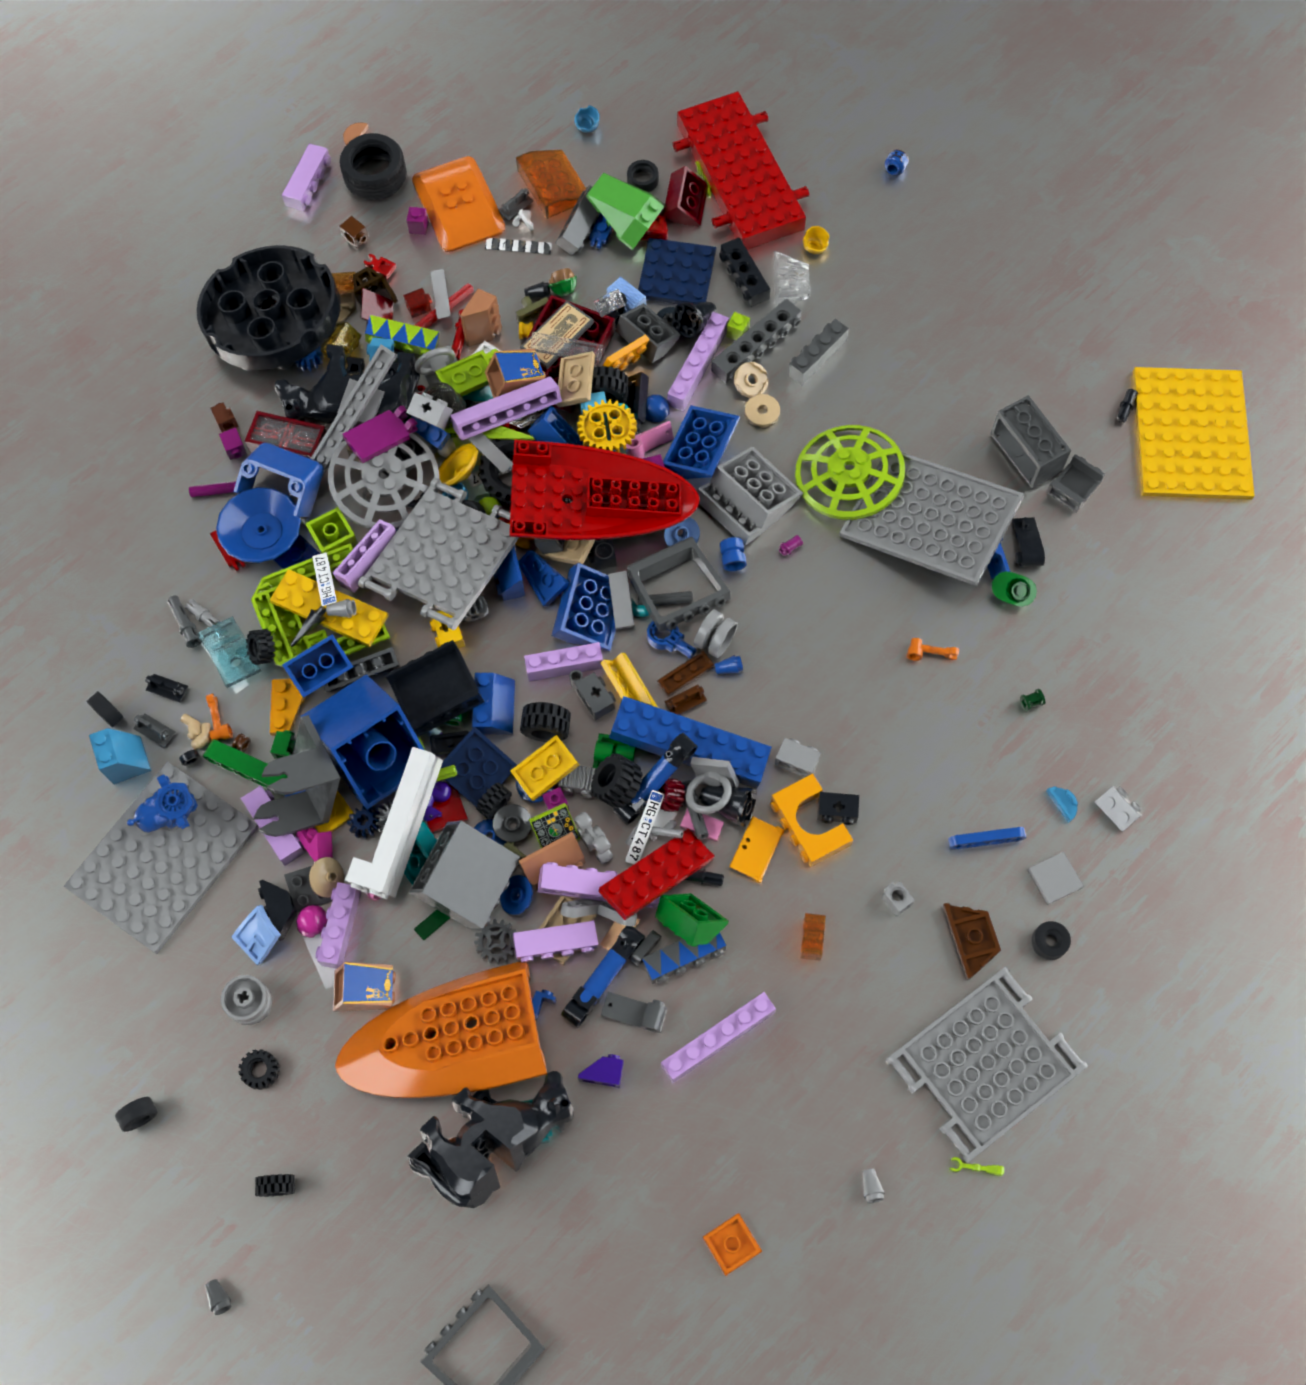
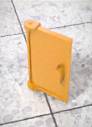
[729,816,785,883]

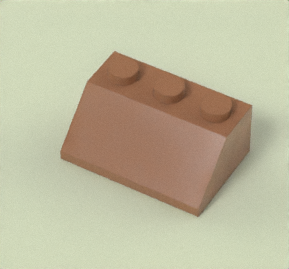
[460,288,502,347]
[519,832,586,892]

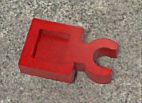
[364,254,397,280]

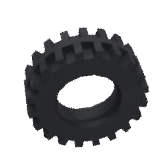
[479,439,535,507]

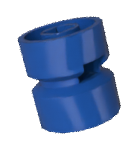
[719,537,747,572]

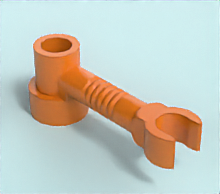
[907,638,959,661]
[206,693,233,741]

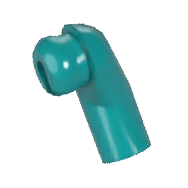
[631,598,649,617]

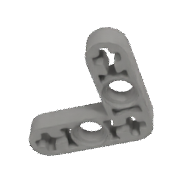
[561,899,637,926]

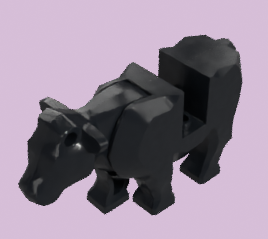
[275,344,420,428]
[407,1071,574,1208]

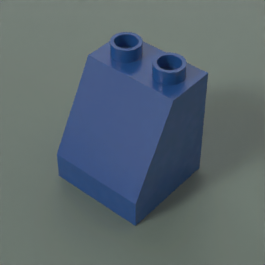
[300,674,424,809]

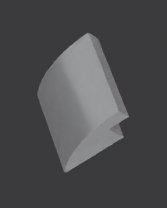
[697,447,803,546]

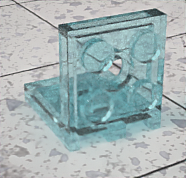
[197,616,262,688]

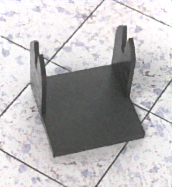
[253,715,340,837]

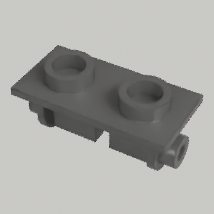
[499,188,533,221]
[133,713,176,747]

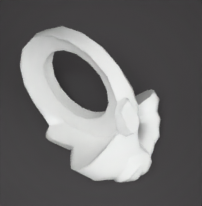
[512,209,534,231]

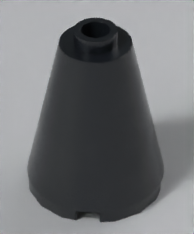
[700,785,757,827]

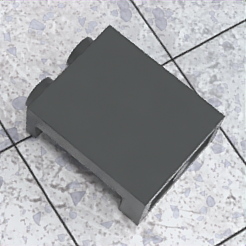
[1046,454,1105,513]

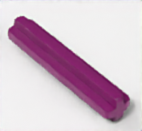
[189,481,236,497]

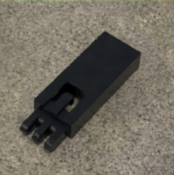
[625,372,649,433]

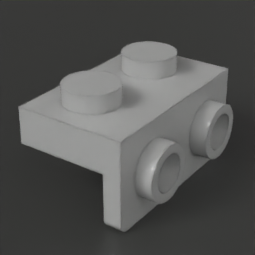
[1095,786,1143,832]

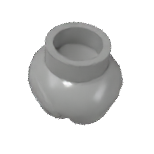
[431,437,456,458]

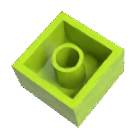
[305,507,358,554]

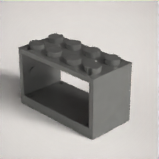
[990,395,1071,488]

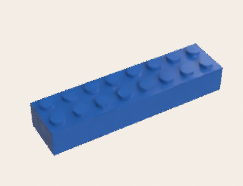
[609,696,772,789]

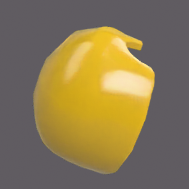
[803,226,830,255]

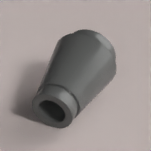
[205,1279,231,1315]

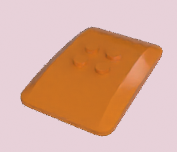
[412,156,505,252]

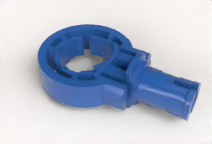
[647,621,697,659]

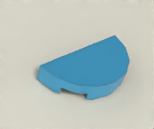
[1046,786,1078,823]

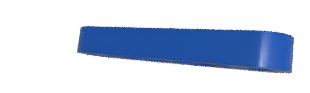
[948,827,1026,850]

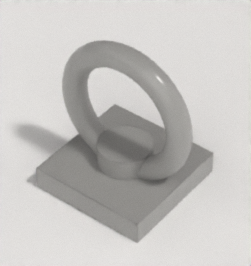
[415,345,457,390]
[685,757,739,814]

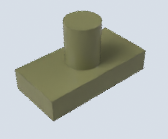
[515,296,548,325]

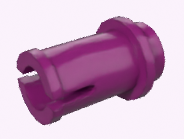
[778,535,803,556]

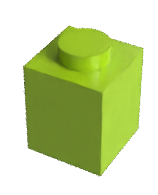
[726,312,750,341]

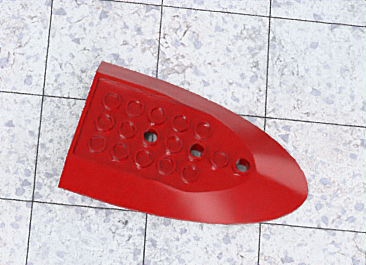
[509,439,700,540]

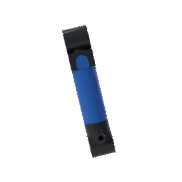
[613,732,698,825]
[561,926,645,1028]

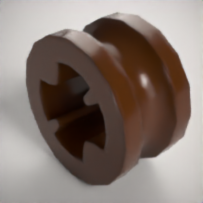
[232,733,251,752]

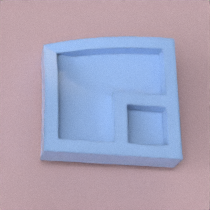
[231,905,281,965]

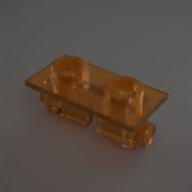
[331,271,355,290]

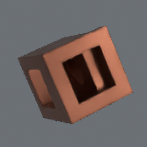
[210,402,239,432]

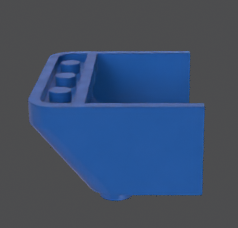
[233,443,324,517]

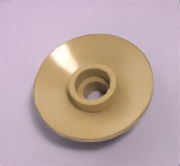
[309,857,344,897]

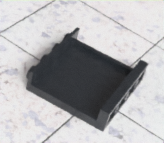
[385,640,484,737]

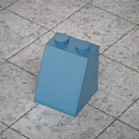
[89,728,151,785]

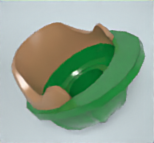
[548,268,577,296]

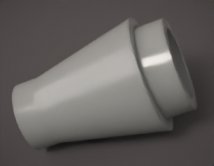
[326,599,356,618]
[863,1169,885,1203]

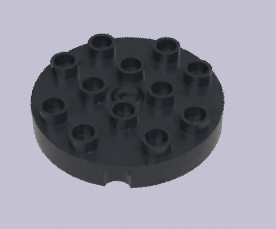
[197,245,341,371]

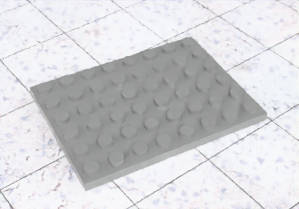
[839,452,1024,586]
[64,761,259,954]

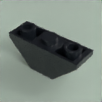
[258,880,297,941]

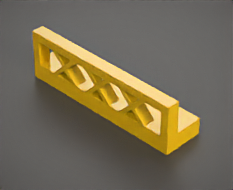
[600,653,658,708]

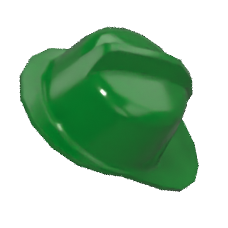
[992,571,1037,607]

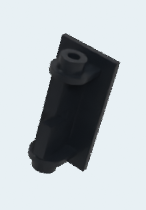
[145,674,188,703]

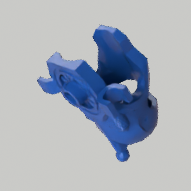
[127,774,198,833]

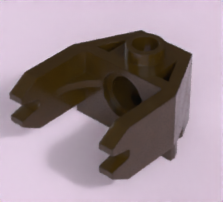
[353,267,398,307]

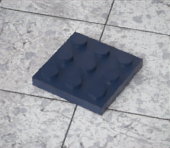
[441,727,517,807]

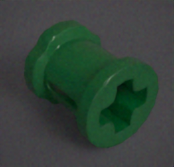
[1020,689,1046,711]

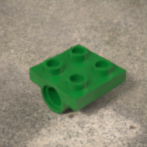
[592,733,636,769]

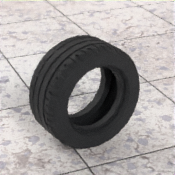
[339,133,407,200]

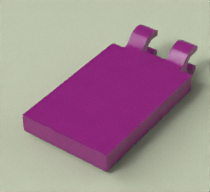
[342,405,418,463]

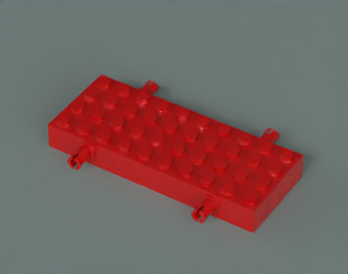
[672,91,809,250]

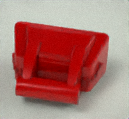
[641,215,668,241]

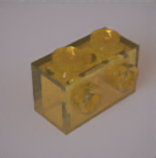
[321,322,362,363]

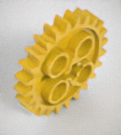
[577,399,637,453]

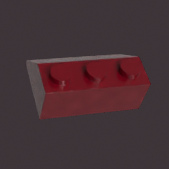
[663,166,708,227]

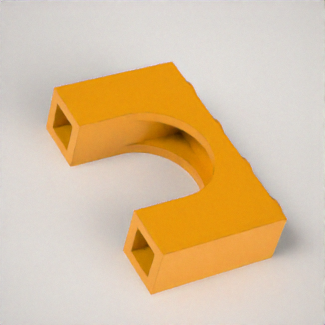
[770,774,853,867]

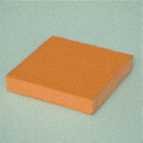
[702,1213,762,1276]

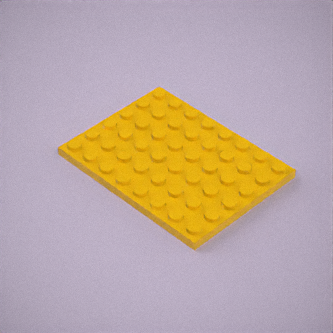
[1133,367,1255,500]

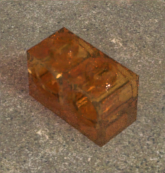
[800,913,826,961]

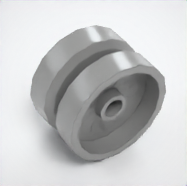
[694,609,738,658]
[221,975,273,1025]

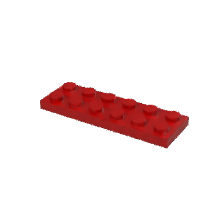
[598,828,715,920]

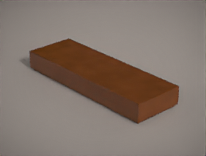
[657,650,715,697]

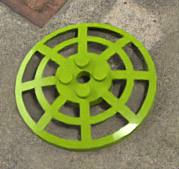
[795,425,905,520]

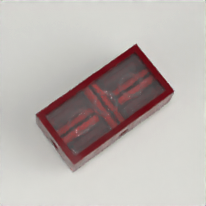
[245,411,327,458]

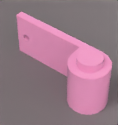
[625,421,674,459]

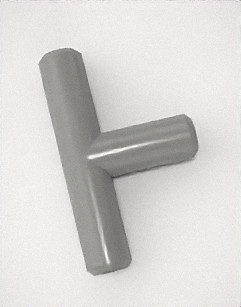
[650,820,683,838]

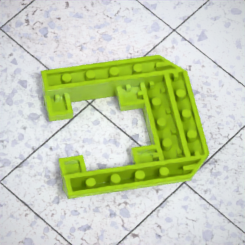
[251,543,390,667]

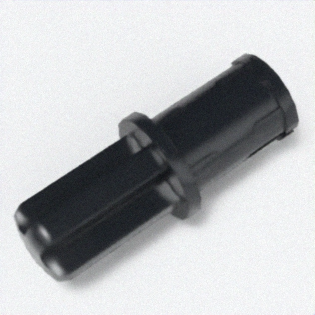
[1116,389,1138,422]
[685,869,724,886]

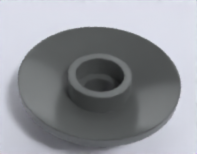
[493,804,532,843]

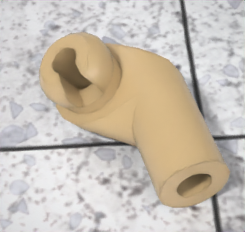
[180,714,201,740]
[191,723,211,750]

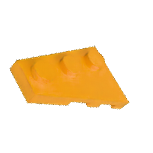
[270,679,305,736]

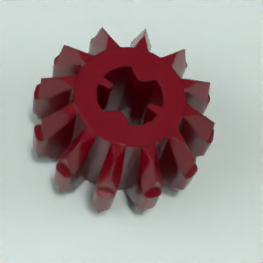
[657,778,686,812]

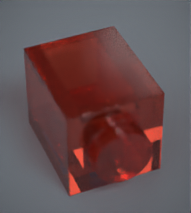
[403,288,432,318]

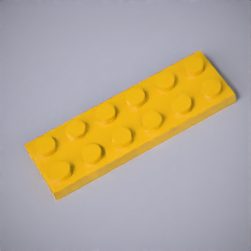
[270,569,388,647]

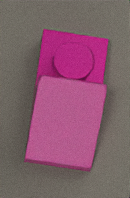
[296,828,333,862]

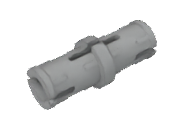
[185,599,221,630]

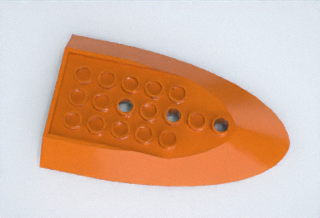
[335,961,547,1098]

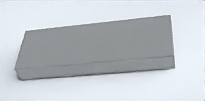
[608,571,635,630]

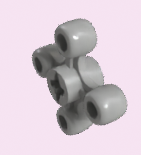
[574,812,613,864]

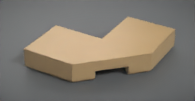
[336,291,357,326]

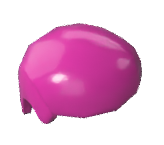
[296,905,328,938]

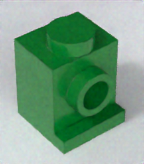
[270,730,296,759]

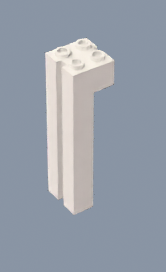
[345,747,443,899]

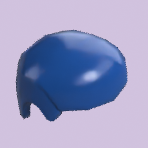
[646,394,669,422]

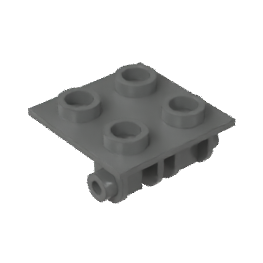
[284,866,333,912]

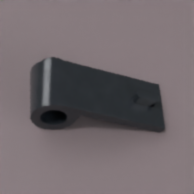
[1012,517,1045,567]

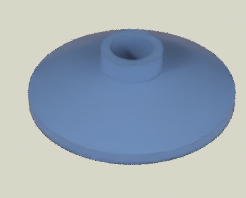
[664,517,700,547]

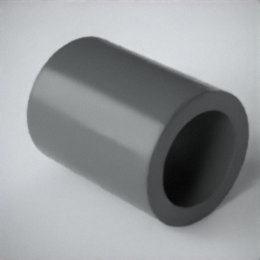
[569,670,583,688]

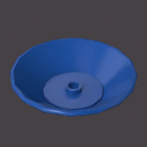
[216,487,301,563]

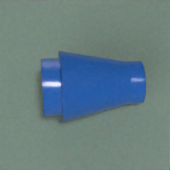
[714,655,743,675]

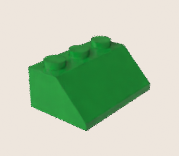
[655,893,729,947]

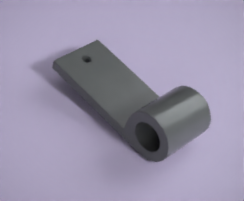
[601,992,668,1033]

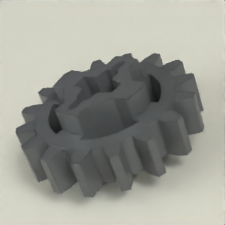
[474,919,517,964]

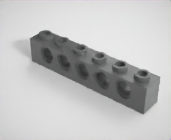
[711,298,802,383]

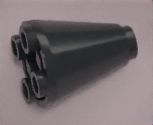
[672,302,717,338]

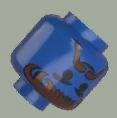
[884,149,909,176]

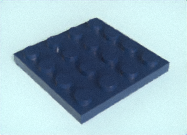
[638,238,716,304]

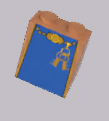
[485,348,546,398]
[333,962,396,1012]

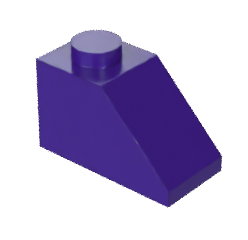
[578,1054,624,1088]

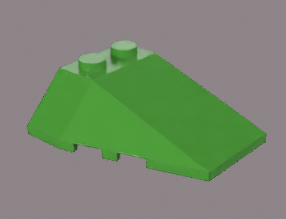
[586,173,665,250]

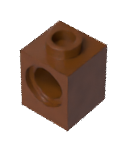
[339,216,369,248]

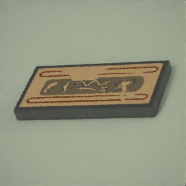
[520,301,594,369]

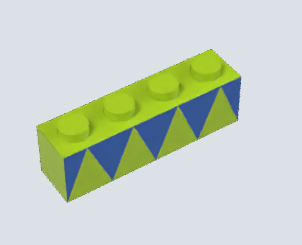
[365,315,439,356]

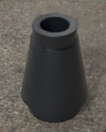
[524,281,551,299]

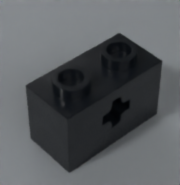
[817,792,859,825]

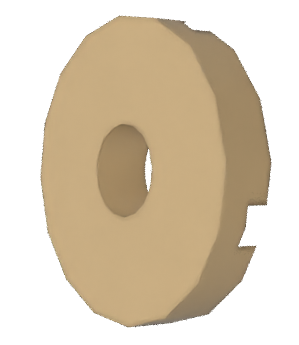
[734,362,769,398]
[745,394,780,428]

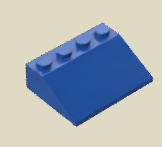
[663,405,740,479]
[551,562,616,651]

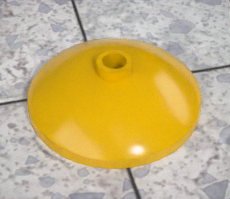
[438,443,478,486]

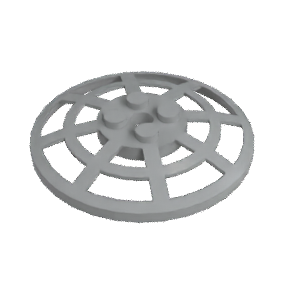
[328,433,439,530]

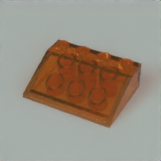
[516,150,586,219]

